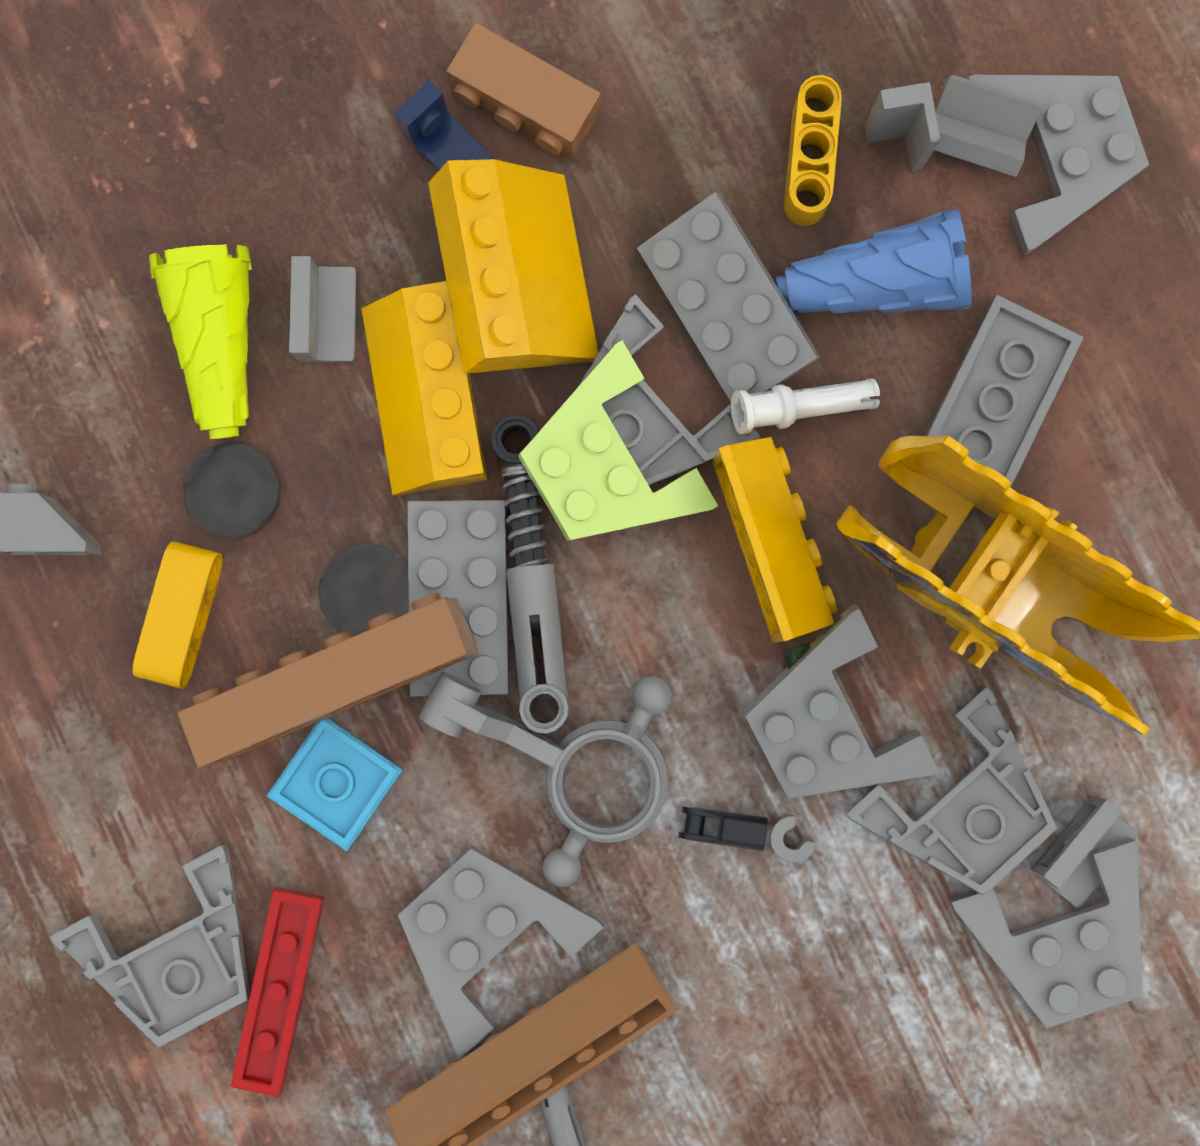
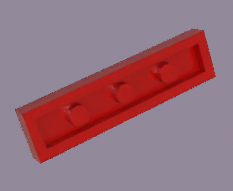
[230,887,325,1097]

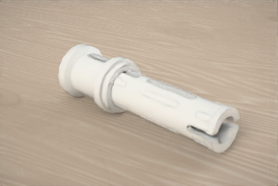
[731,378,880,435]

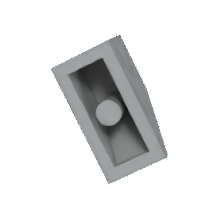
[0,484,102,555]

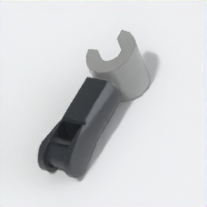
[678,806,817,863]

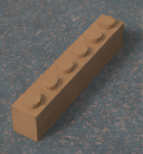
[177,593,479,768]
[385,943,679,1146]

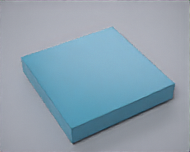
[267,717,404,851]

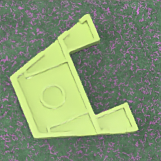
[518,340,718,541]

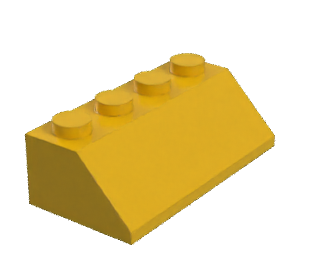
[361,281,488,496]
[712,437,838,643]

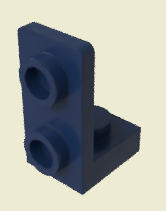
[394,80,494,171]

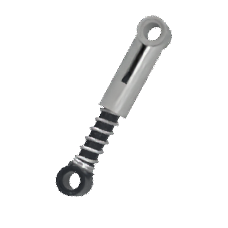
[491,415,570,734]

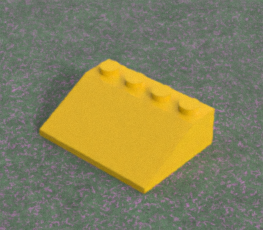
[428,159,599,374]

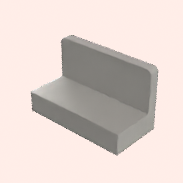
[935,75,1041,177]
[864,82,940,173]
[289,256,358,363]
[1030,795,1138,907]

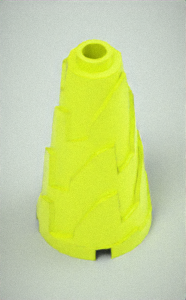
[149,244,252,439]

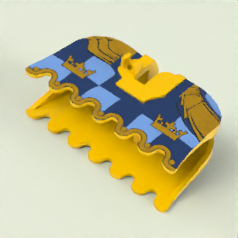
[836,435,1200,736]

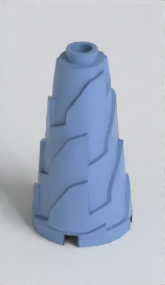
[776,209,972,314]

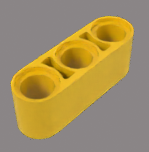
[784,75,842,227]
[133,541,223,690]

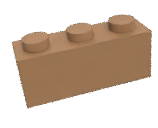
[446,22,601,158]

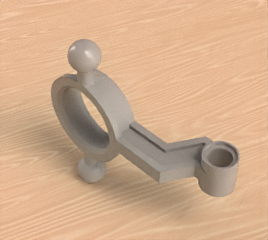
[418,672,672,888]

